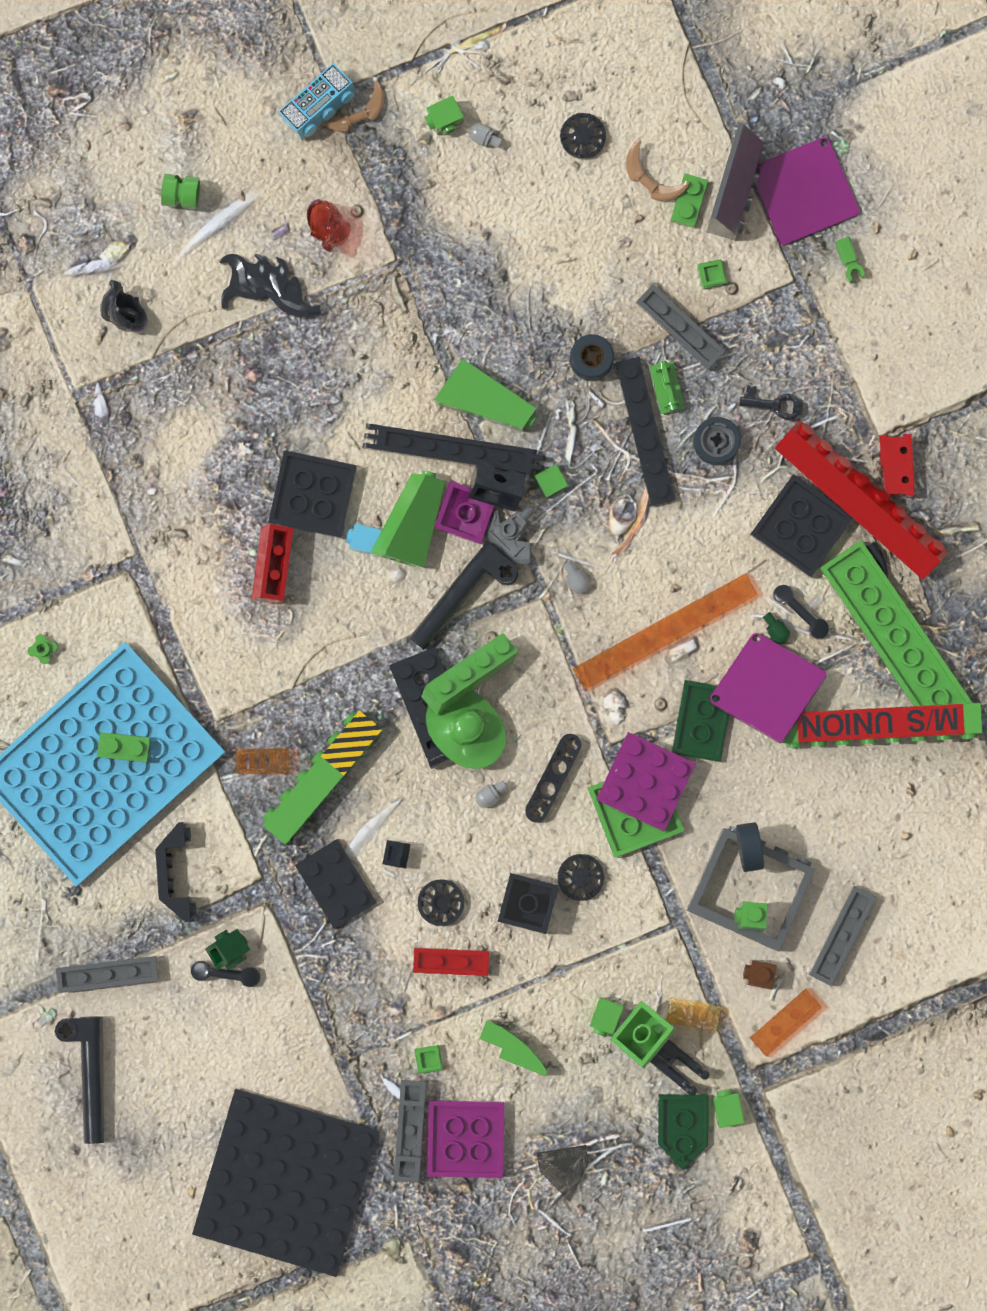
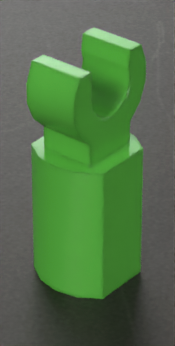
[835,237,865,282]

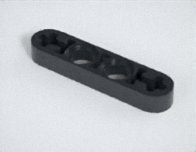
[525,734,582,823]

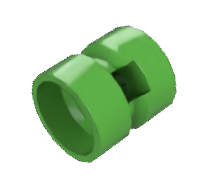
[161,174,200,209]

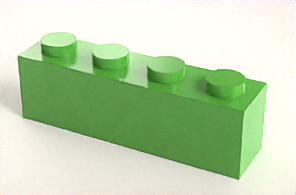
[421,633,519,715]

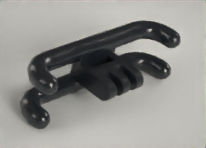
[650,1039,710,1096]

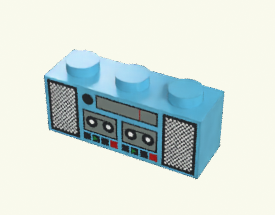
[278,63,357,140]

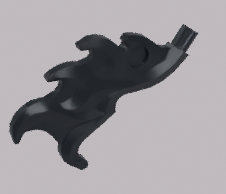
[219,254,321,319]

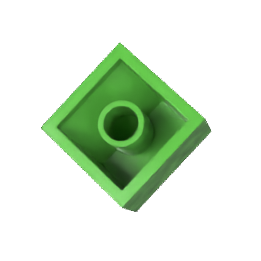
[610,1000,676,1069]

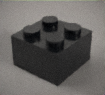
[497,873,559,934]

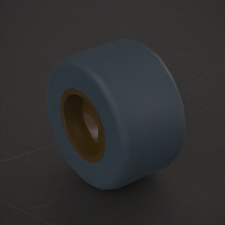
[570,334,614,381]

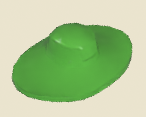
[426,691,506,769]

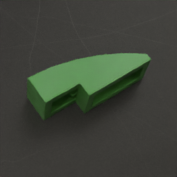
[479,1020,548,1076]

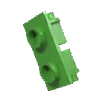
[649,361,685,414]

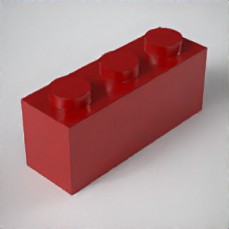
[251,524,294,604]

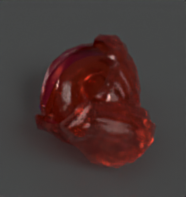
[307,199,351,252]

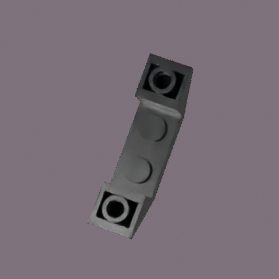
[155,822,197,922]

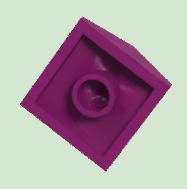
[434,481,494,544]

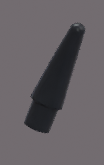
[866,541,889,580]

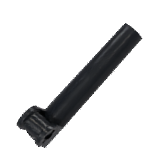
[409,541,518,650]
[54,1016,104,1144]

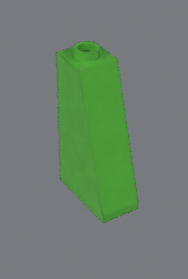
[435,359,537,432]
[371,470,445,568]

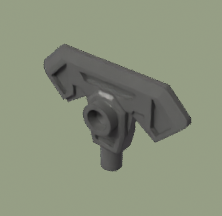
[484,506,535,565]

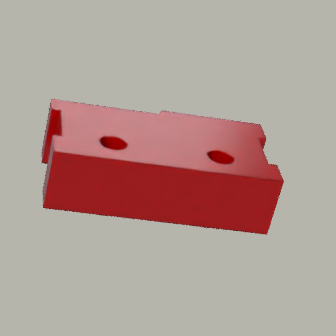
[879,434,915,499]

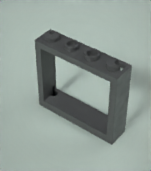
[686,826,815,952]

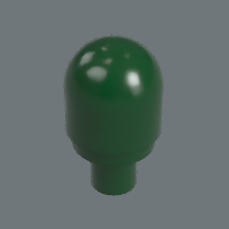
[762,612,791,644]

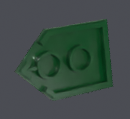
[658,1094,709,1170]

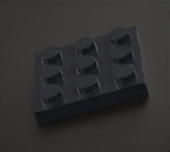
[268,450,357,539]
[750,474,853,578]

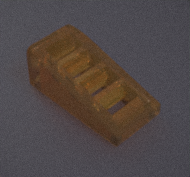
[236,748,289,774]

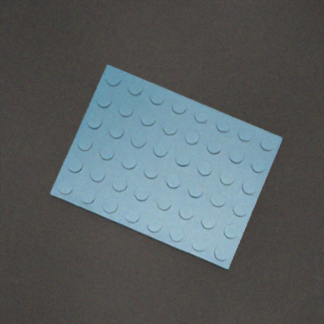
[0,642,226,887]

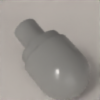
[469,123,503,148]
[563,560,590,594]
[476,780,508,808]

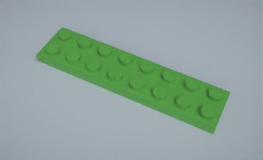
[819,540,972,706]

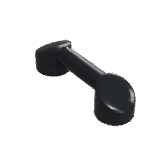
[773,585,829,639]
[191,961,261,987]

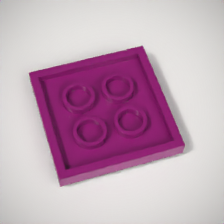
[596,732,696,832]
[427,1100,504,1178]

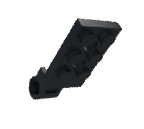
[389,647,451,769]

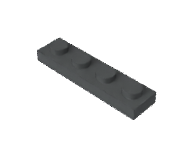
[636,284,725,370]
[809,886,876,986]
[56,956,159,993]

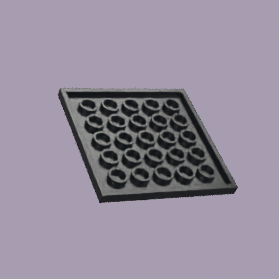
[192,1088,380,1277]

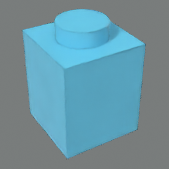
[346,524,382,557]

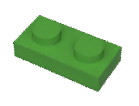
[670,173,708,229]
[97,732,151,763]

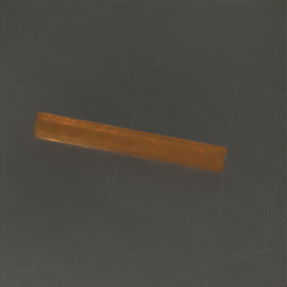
[572,573,758,691]

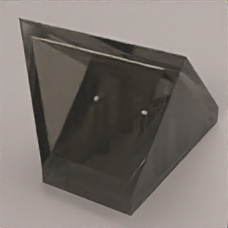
[537,1145,589,1202]

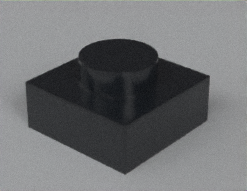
[382,840,411,869]

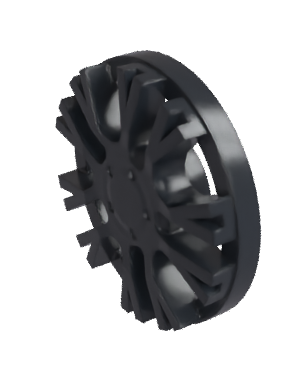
[560,113,606,159]
[557,854,604,901]
[417,879,464,926]

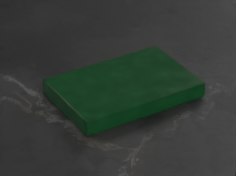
[671,680,729,762]

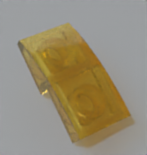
[666,998,722,1031]

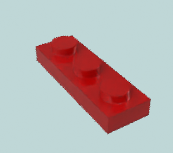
[413,948,489,976]

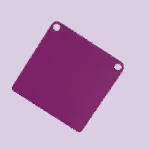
[756,137,859,246]
[710,633,827,744]

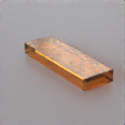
[749,988,822,1057]

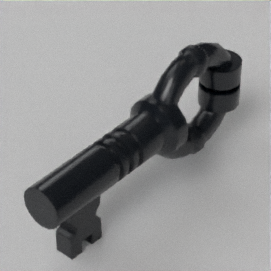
[739,385,803,421]

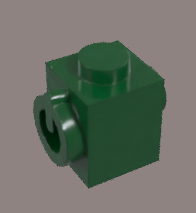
[205,928,250,970]

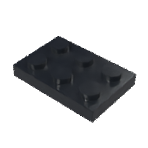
[295,839,377,929]

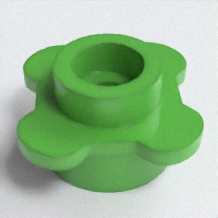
[28,634,57,664]

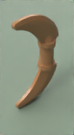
[323,81,384,132]
[626,139,689,201]

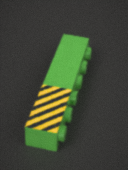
[263,710,383,845]

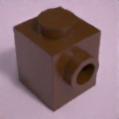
[743,960,777,990]

